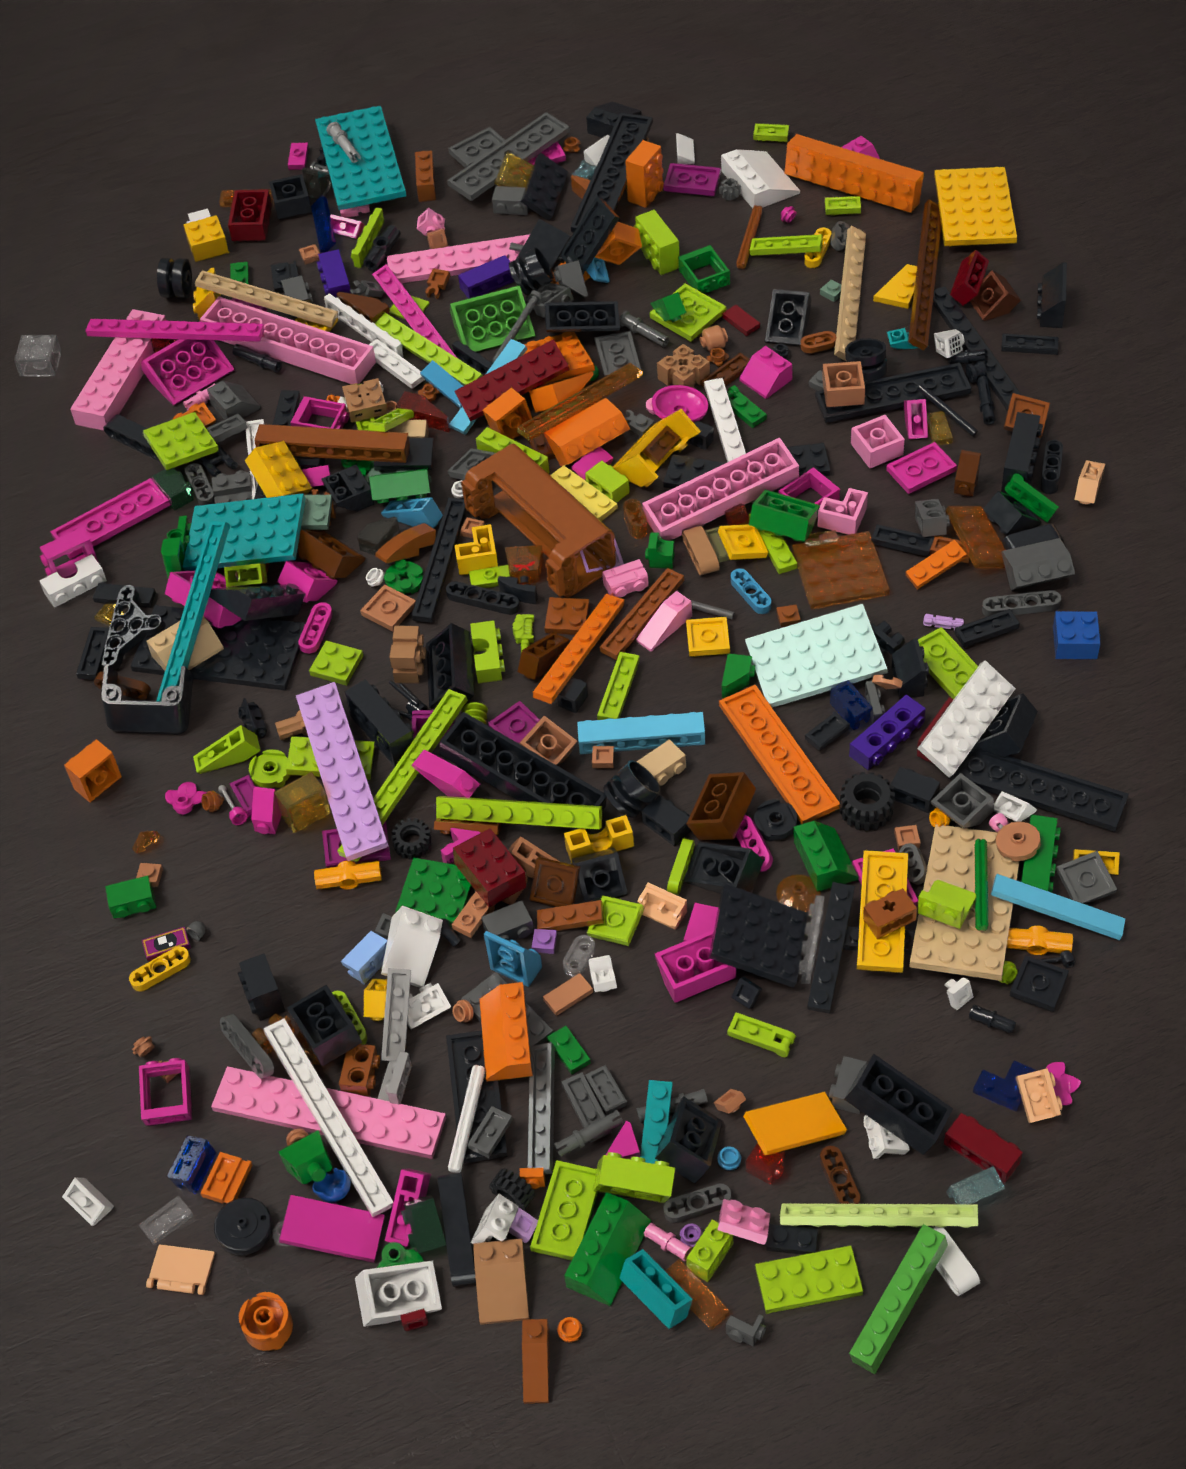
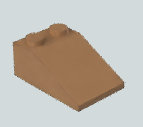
[473,1239,529,1325]

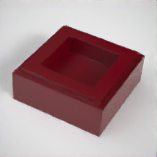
[400,1309,428,1331]

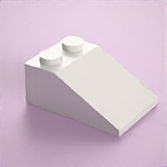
[381,906,443,988]
[355,1261,442,1327]

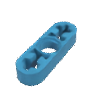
[731,569,771,614]

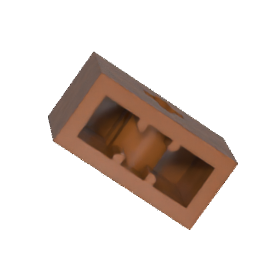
[863,888,917,939]

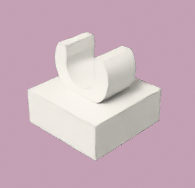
[945,977,974,1010]

